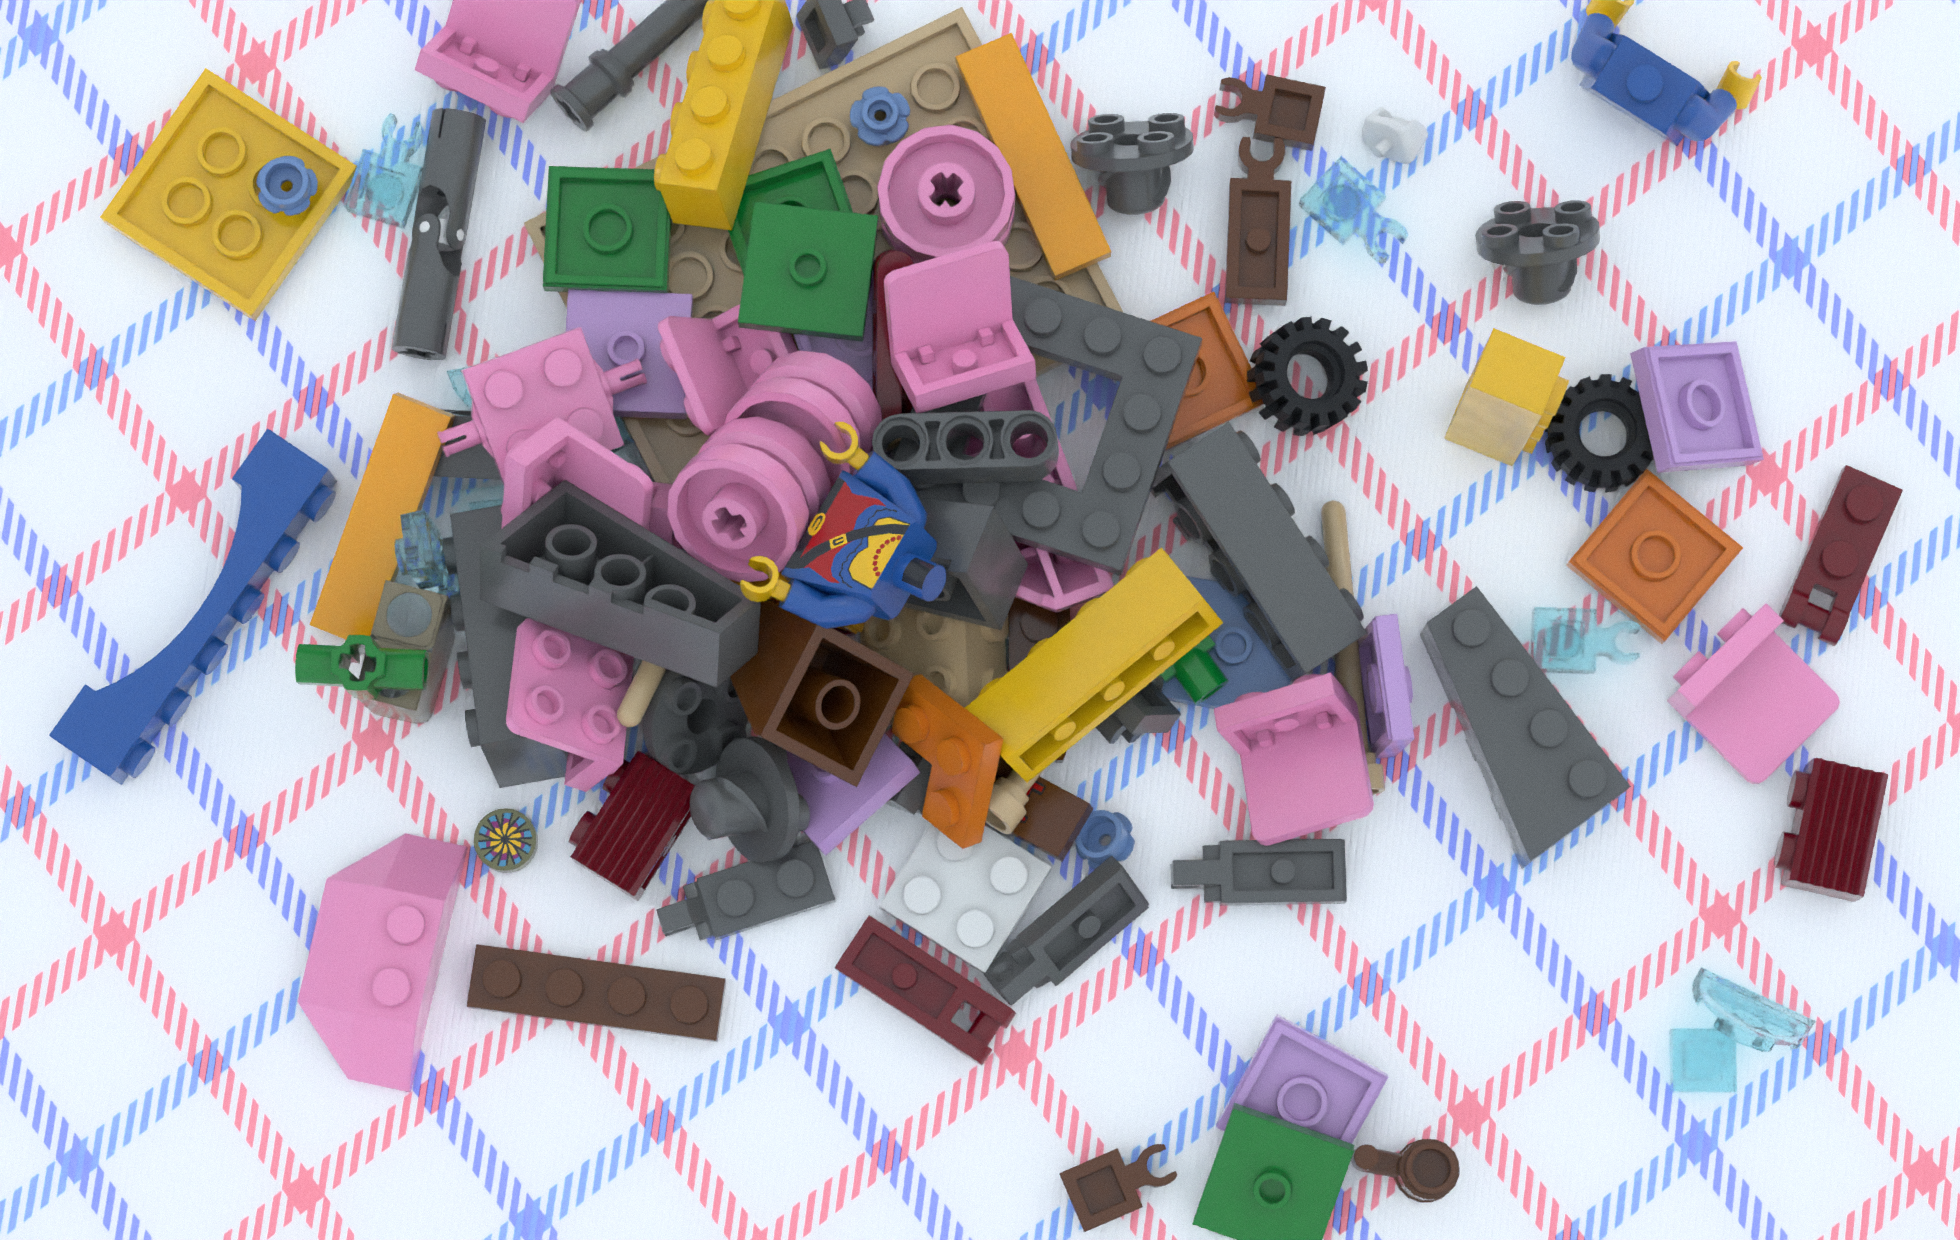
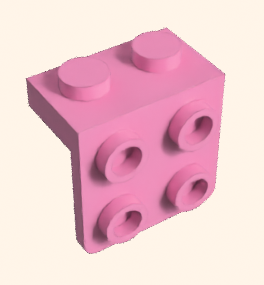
[414,0,581,123]
[884,241,1036,413]
[658,304,798,436]
[501,416,653,530]
[1666,603,1840,784]
[506,618,634,792]
[1214,672,1374,846]

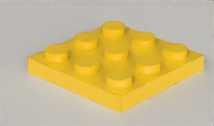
[100,68,360,321]

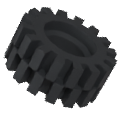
[1247,316,1368,436]
[1545,374,1654,493]

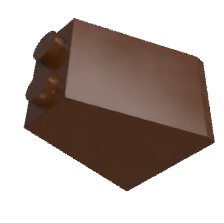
[730,600,915,787]

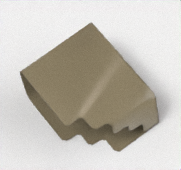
[358,580,456,724]

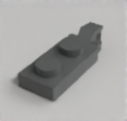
[1170,839,1347,906]
[656,842,836,941]
[983,856,1149,1006]

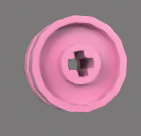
[877,125,1015,264]
[724,351,882,489]
[667,416,831,582]

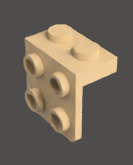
[860,607,1009,726]

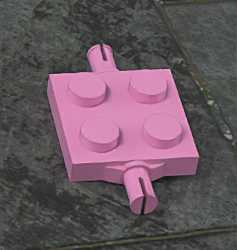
[437,327,647,485]

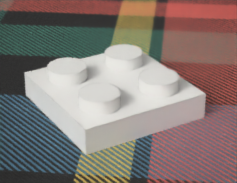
[879,824,1052,973]

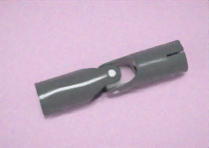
[391,108,486,360]

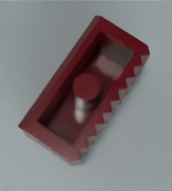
[568,750,695,901]
[1774,758,1889,902]

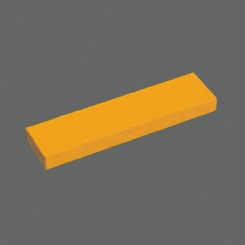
[955,32,1112,281]
[309,392,456,640]

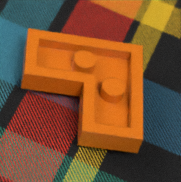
[891,674,1004,849]

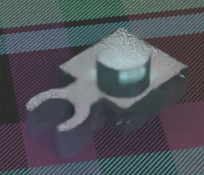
[344,113,425,229]
[1298,156,1408,264]
[395,510,458,595]
[1531,607,1641,674]

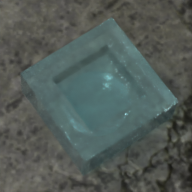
[1669,1028,1737,1094]

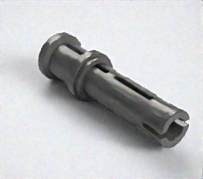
[550,0,708,132]

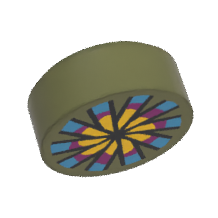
[474,808,538,873]

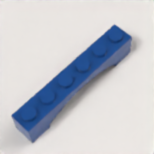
[49,428,337,785]

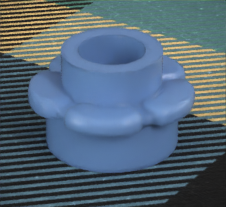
[850,86,910,146]
[256,156,318,216]
[1075,810,1135,869]

